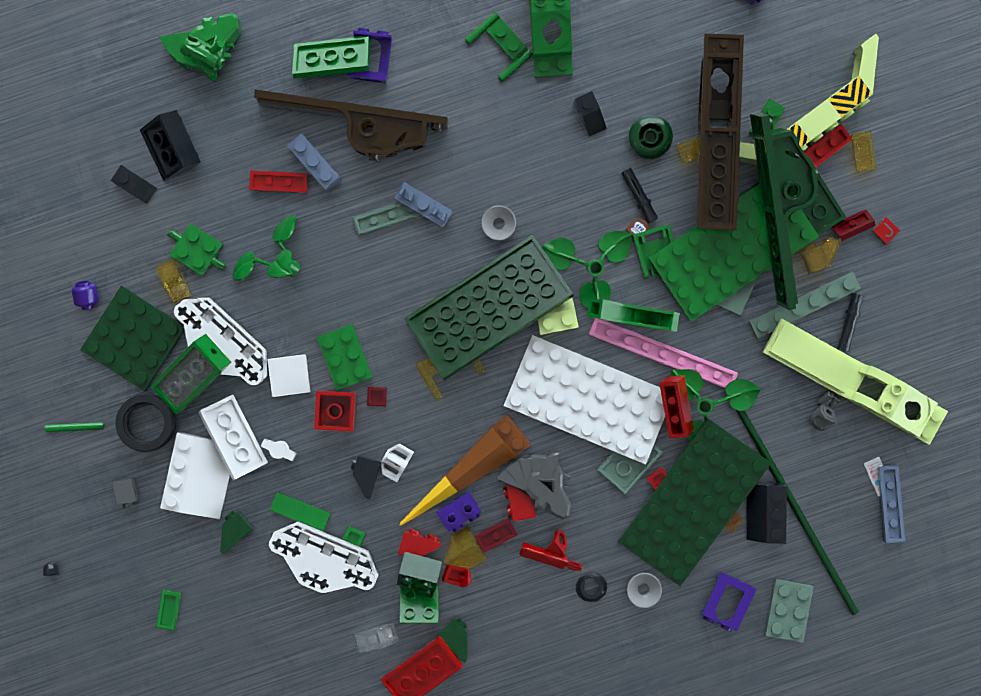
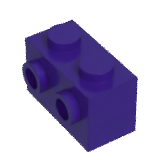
[436,491,481,532]

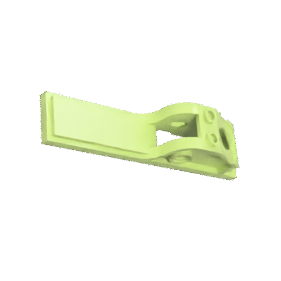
[762,319,948,445]

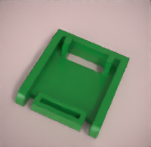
[632,224,674,279]

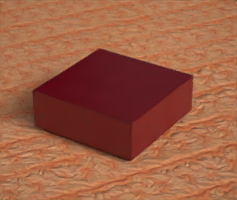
[367,386,387,407]

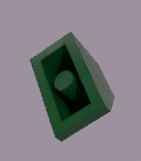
[220,510,254,554]
[437,617,468,663]

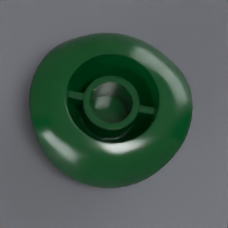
[629,115,673,159]

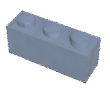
[287,133,341,191]

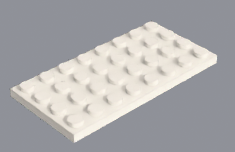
[503,335,665,464]

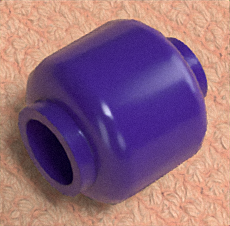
[72,280,99,310]

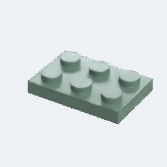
[765,578,814,643]

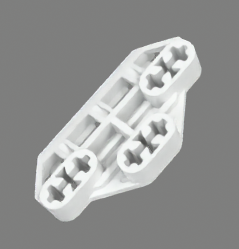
[174,297,268,385]
[269,521,379,593]

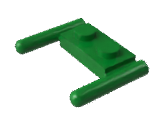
[465,12,533,81]

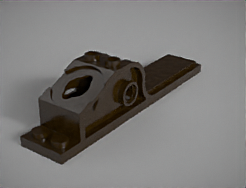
[697,33,744,231]
[254,89,448,162]

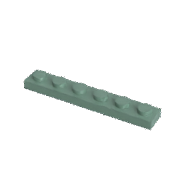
[749,271,861,339]

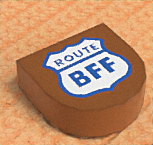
[626,219,649,237]

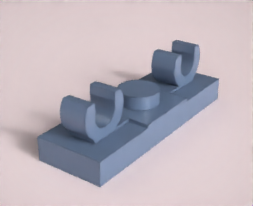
[394,182,453,228]

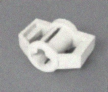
[261,439,297,461]
[381,444,414,482]

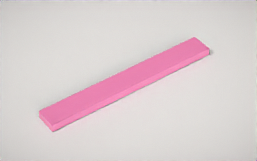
[589,319,738,388]

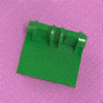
[400,586,439,623]

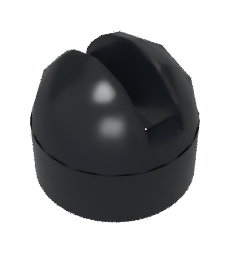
[43,562,59,576]

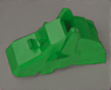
[159,13,242,82]

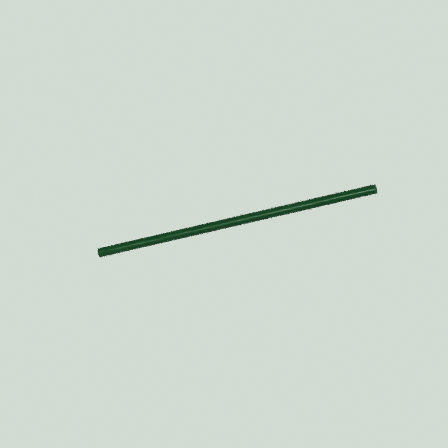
[736,410,859,615]

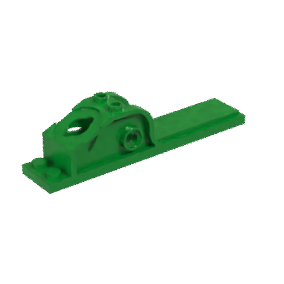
[529,0,573,78]

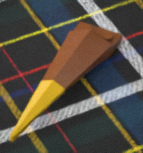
[399,414,532,526]

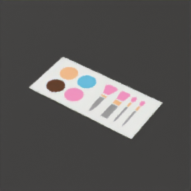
[863,457,883,497]

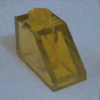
[155,259,192,303]

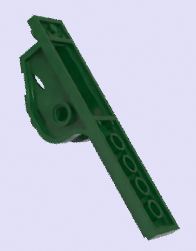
[750,113,819,310]

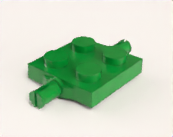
[167,223,226,276]

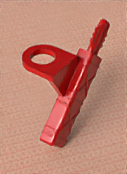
[519,530,583,571]

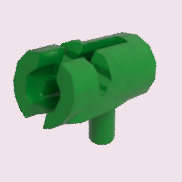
[180,35,225,71]

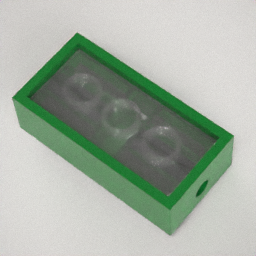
[151,334,232,415]

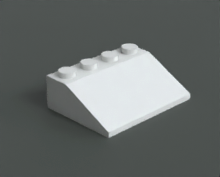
[160,432,230,519]

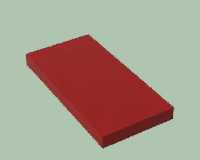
[380,636,463,696]

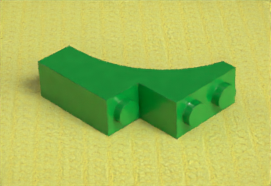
[587,298,680,332]

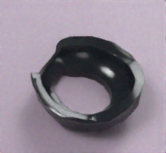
[576,572,607,602]

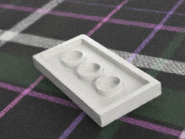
[198,395,268,480]

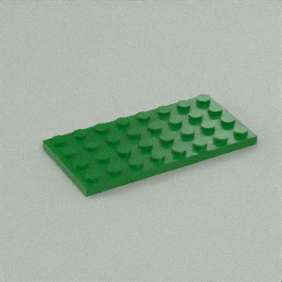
[648,184,819,322]

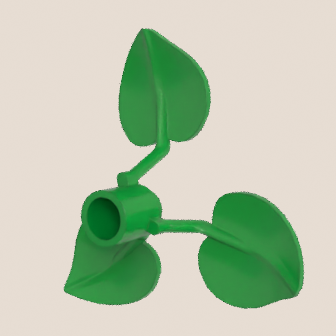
[233,215,300,281]
[542,230,632,308]
[671,369,760,442]

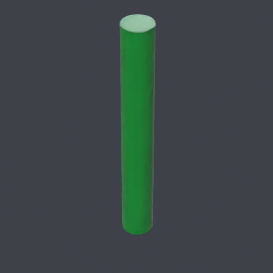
[45,422,104,432]

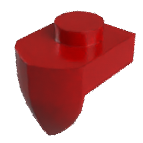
[442,562,471,588]

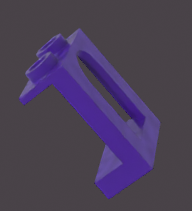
[347,28,392,84]
[700,571,757,632]

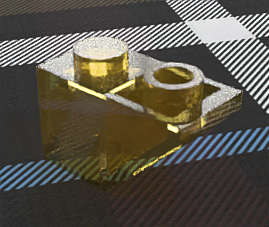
[801,236,842,274]

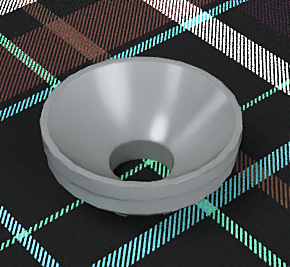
[481,205,516,241]
[627,573,662,608]

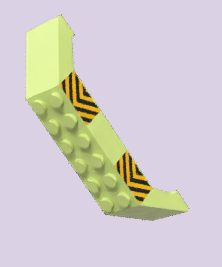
[739,34,879,165]

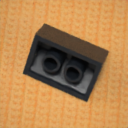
[140,110,201,181]
[747,482,787,544]

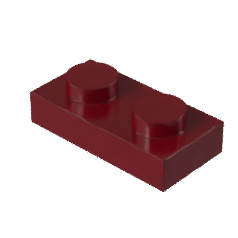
[832,209,876,242]
[475,518,518,553]

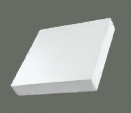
[267,354,311,397]

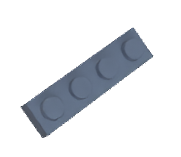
[878,465,906,543]

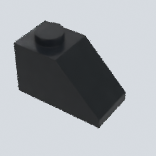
[574,91,607,137]
[110,165,157,204]
[351,455,381,499]

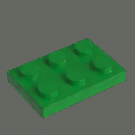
[317,324,373,391]

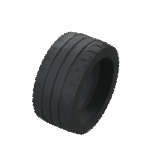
[115,394,176,452]

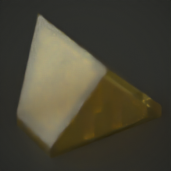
[444,526,487,569]

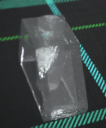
[353,623,399,652]

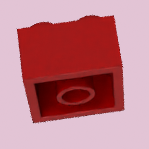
[314,390,357,432]

